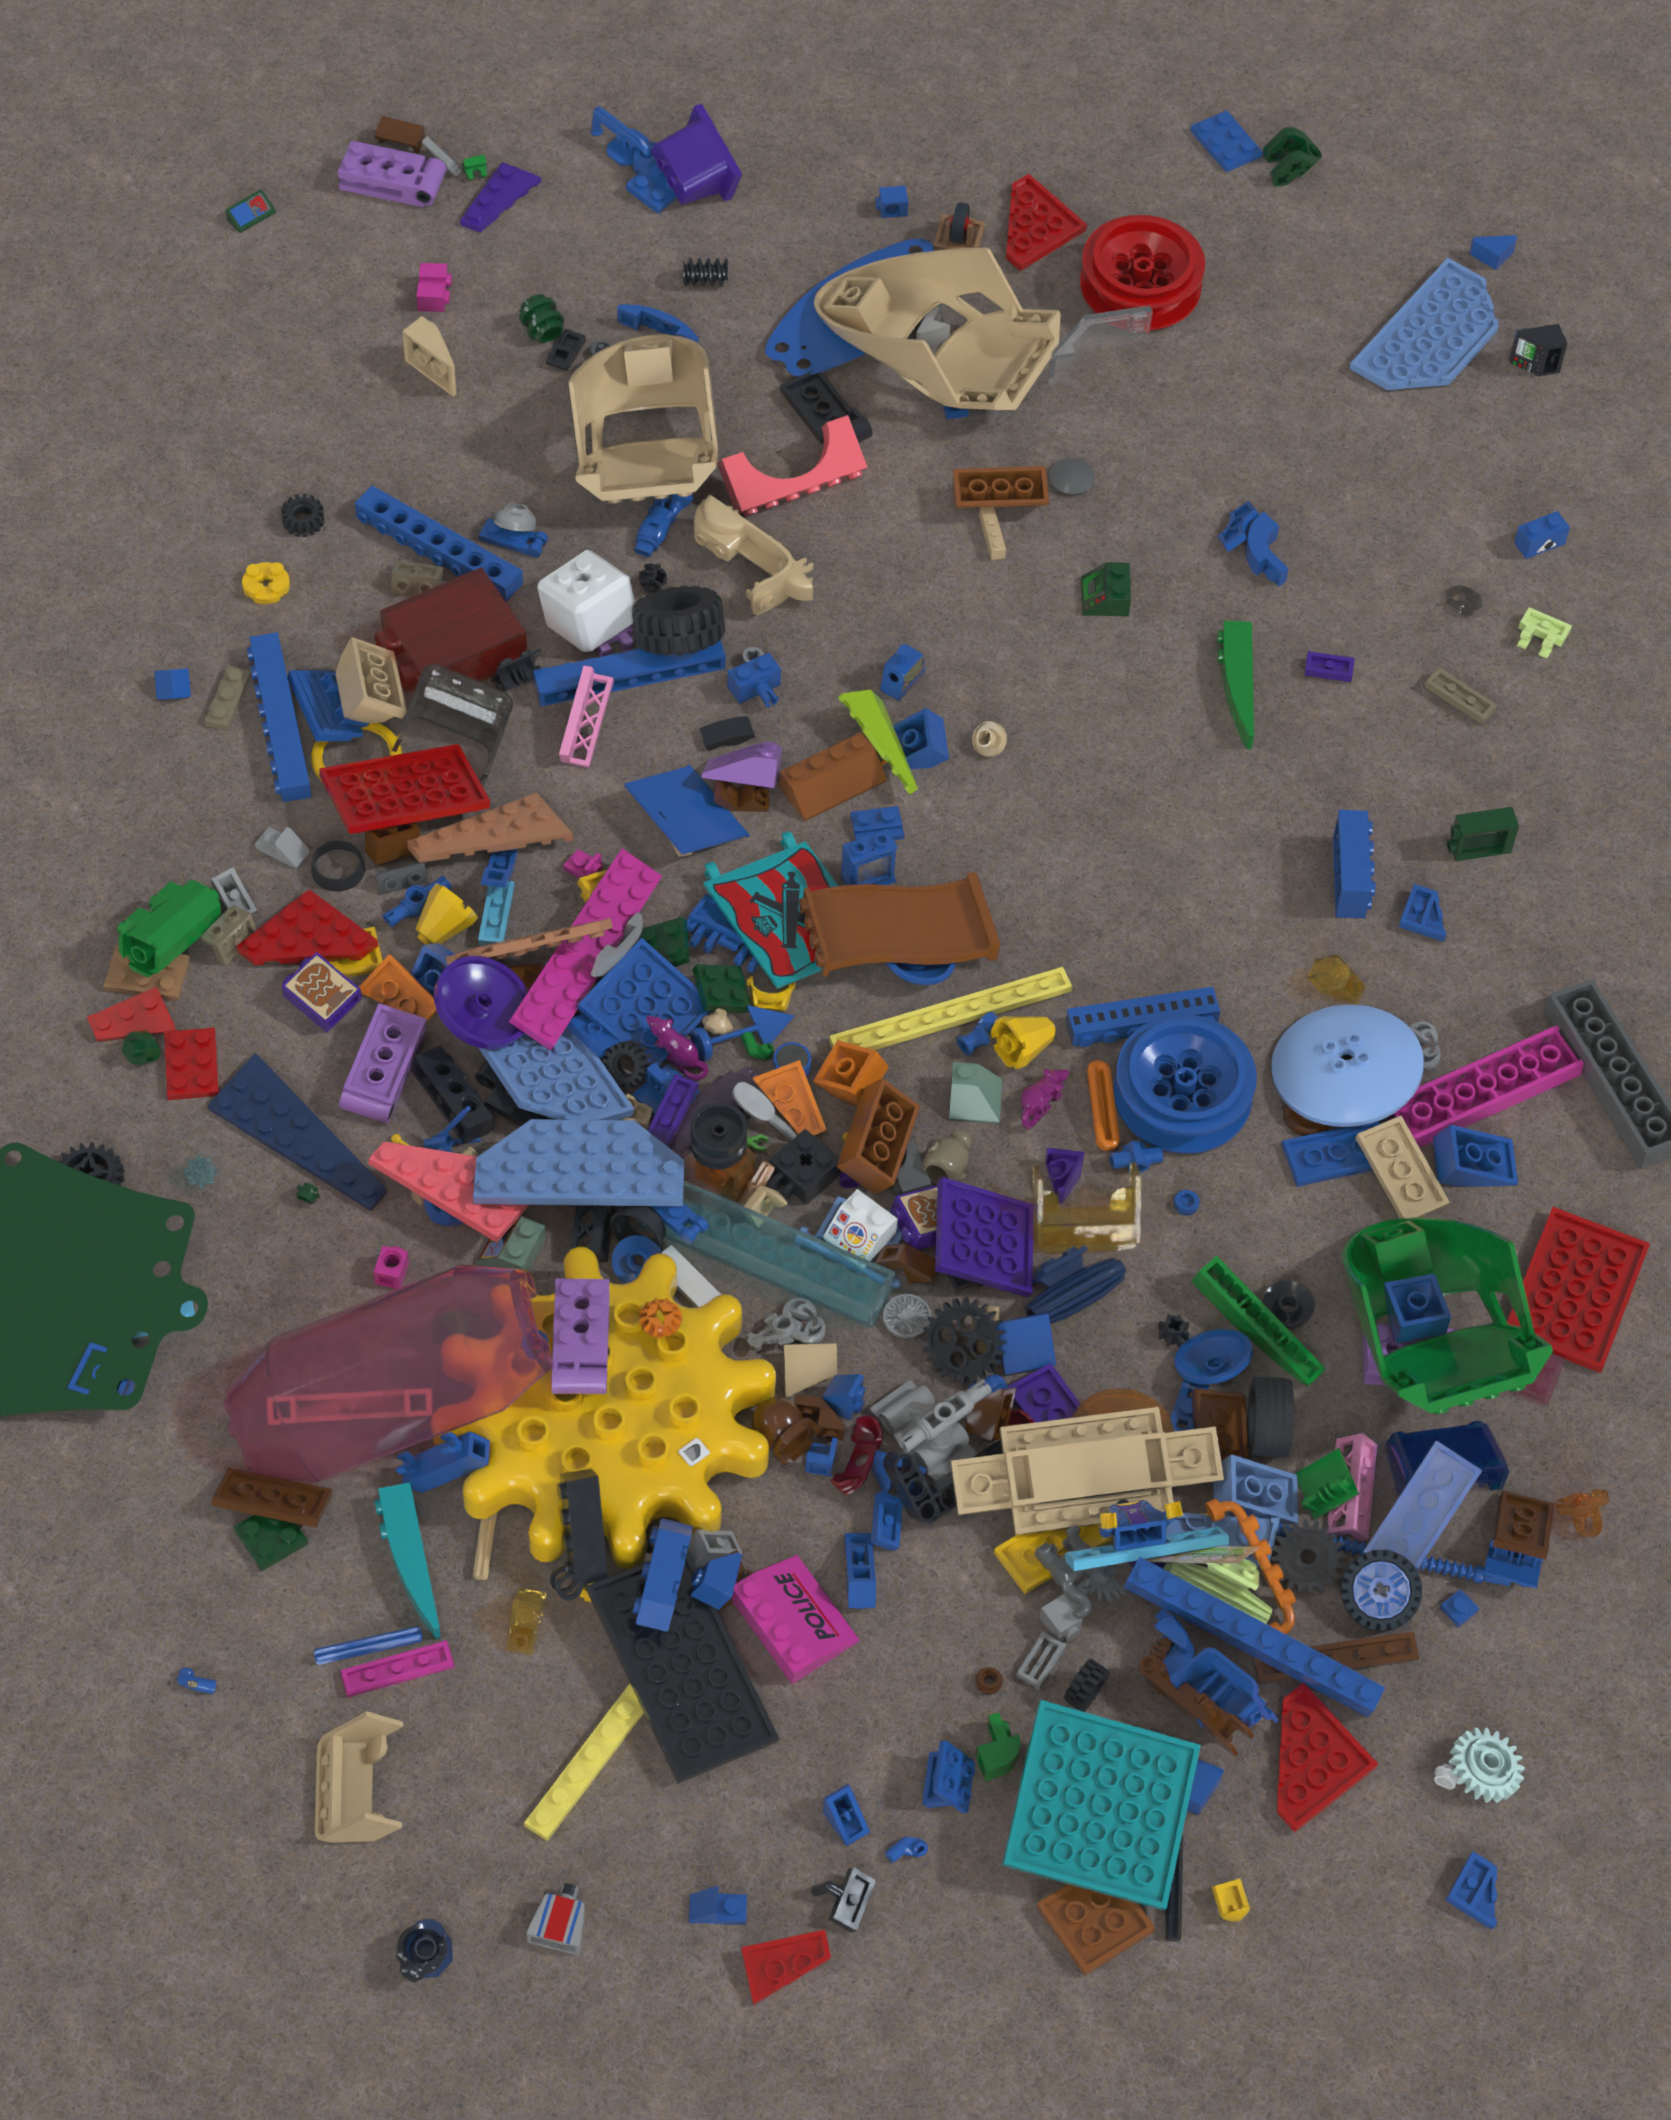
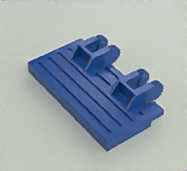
[287,670,370,741]
[687,894,760,973]

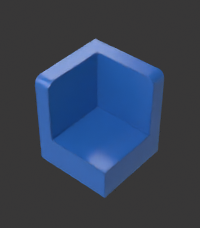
[154,668,191,700]
[805,1438,838,1477]

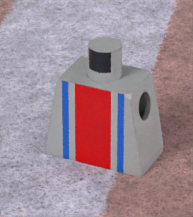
[527,1883,585,1956]

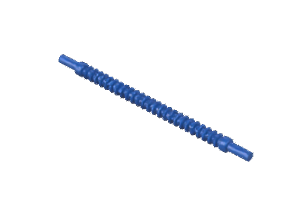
[1275,1523,1511,1587]

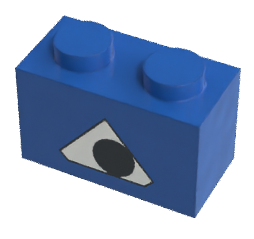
[1514,511,1570,559]

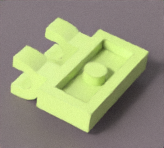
[1517,607,1572,658]

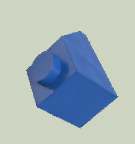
[690,1553,742,1610]

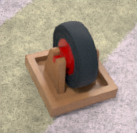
[933,202,985,251]

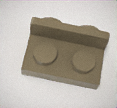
[391,561,444,600]
[201,905,257,966]

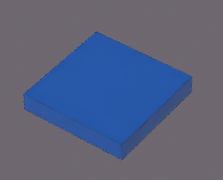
[998,1312,1056,1375]

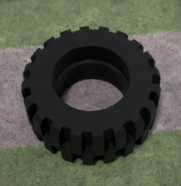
[632,586,726,656]

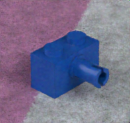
[727,652,781,708]

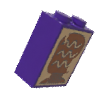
[282,952,362,1032]
[890,1185,938,1250]

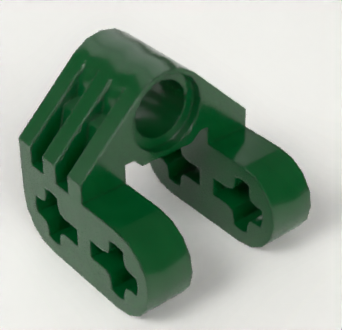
[1263,127,1322,187]

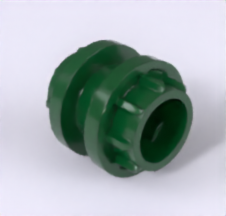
[519,294,564,343]

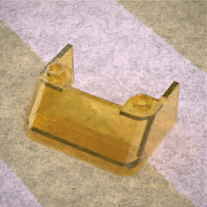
[1033,1162,1141,1252]

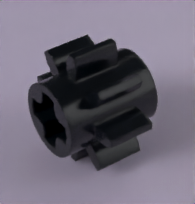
[638,563,667,592]
[1158,1314,1190,1347]

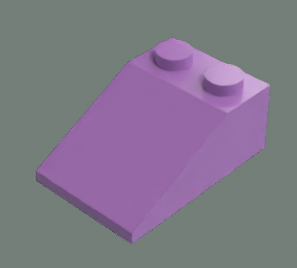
[702,741,783,788]

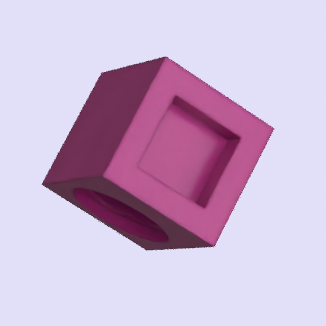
[373,1246,409,1290]

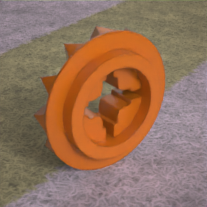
[639,1298,682,1338]

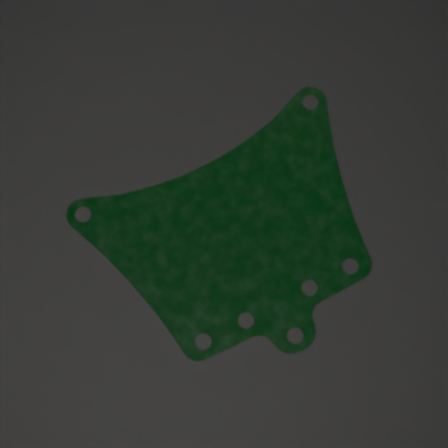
[0,1142,208,1417]

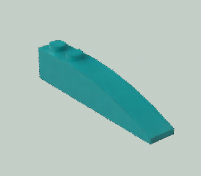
[374,1482,441,1640]

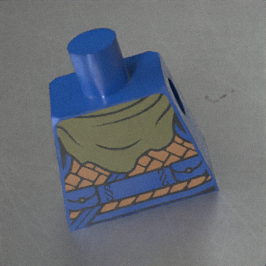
[880,644,925,702]

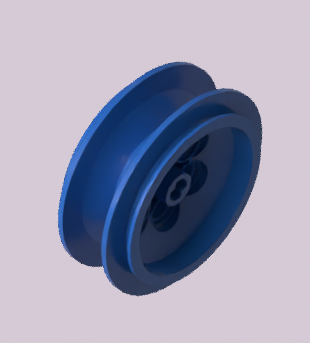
[1114,1014,1257,1154]

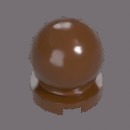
[751,1397,819,1465]

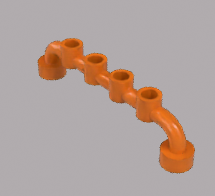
[1205,1498,1296,1634]

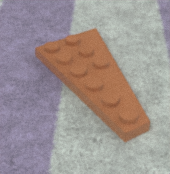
[407,793,573,863]
[446,918,613,965]

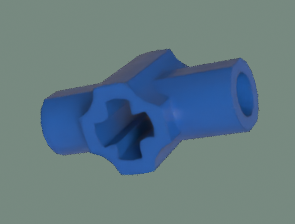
[1109,1141,1163,1174]

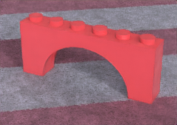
[717,415,867,517]

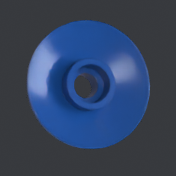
[612,1235,662,1284]

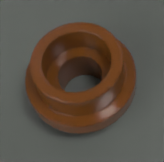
[975,1667,1003,1694]

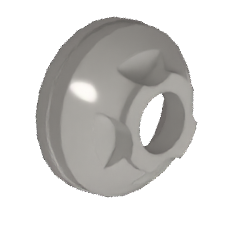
[494,503,536,531]

